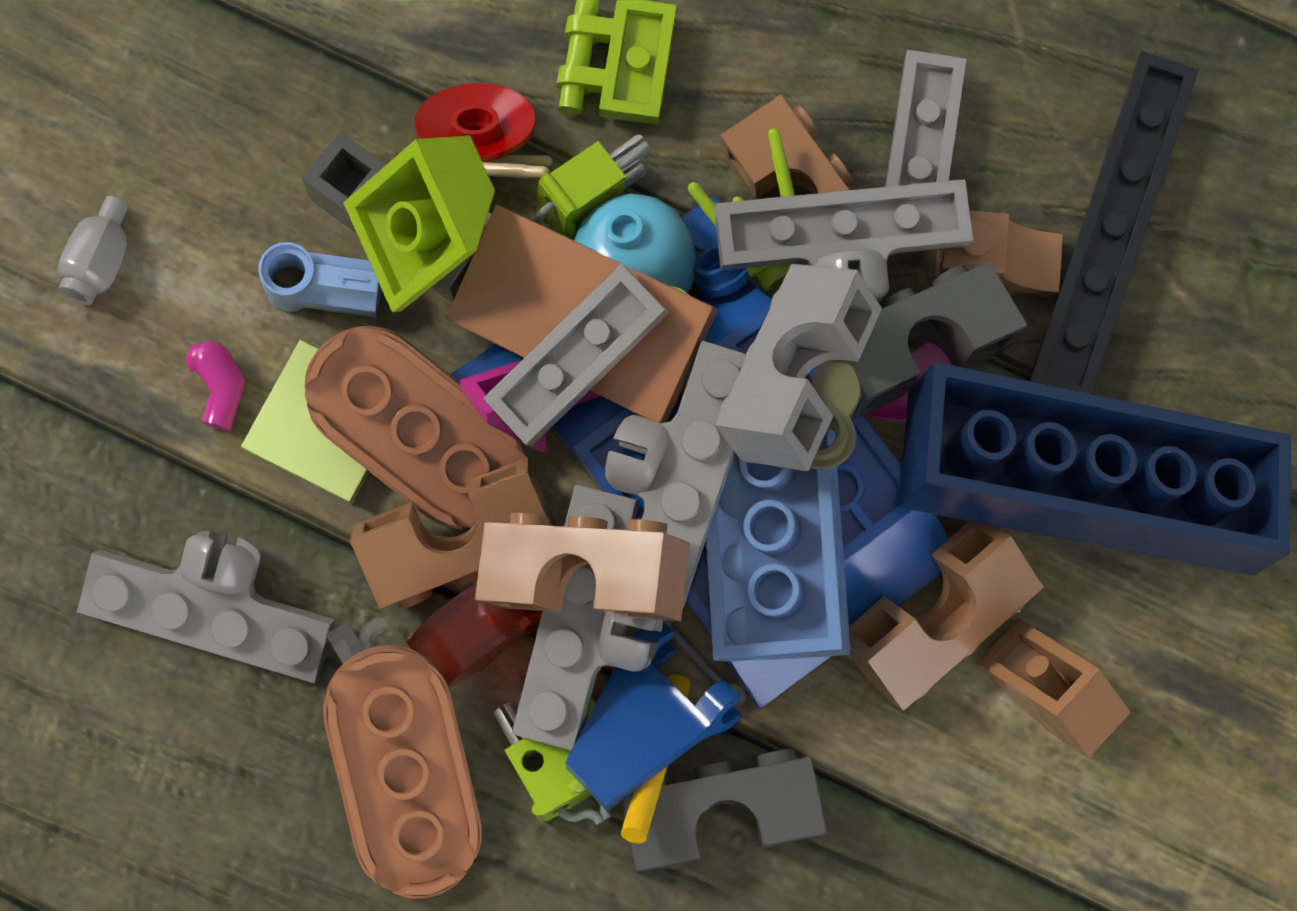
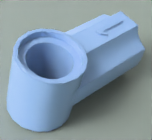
[258,242,382,318]

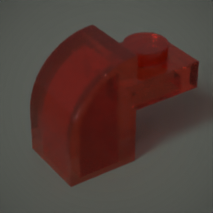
[406,583,543,688]

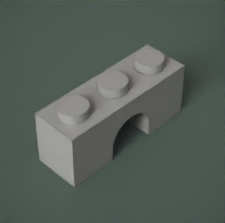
[715,264,882,471]

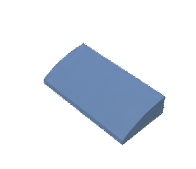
[706,430,851,661]

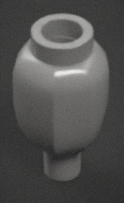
[57,196,129,305]

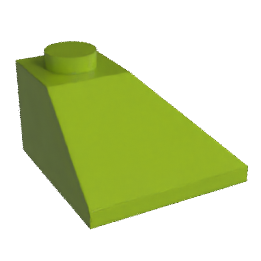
[343,135,495,313]

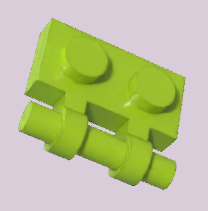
[556,0,677,125]

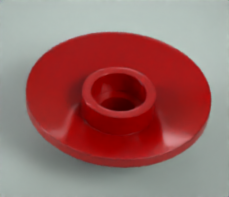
[414,83,536,162]

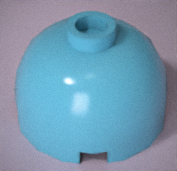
[574,193,696,292]

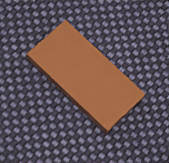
[446,204,719,423]

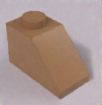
[977,618,1131,759]

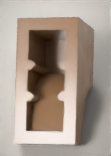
[935,210,1063,299]

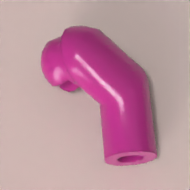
[186,340,245,432]

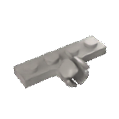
[714,179,973,302]
[605,340,746,608]
[512,485,663,750]
[77,531,336,683]

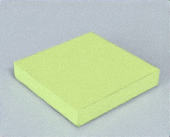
[241,340,370,505]

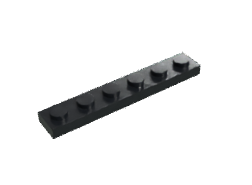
[1029,51,1199,394]

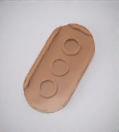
[304,326,527,529]
[323,645,482,899]

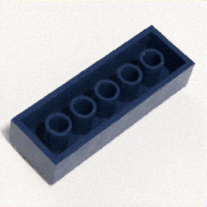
[899,362,1291,576]

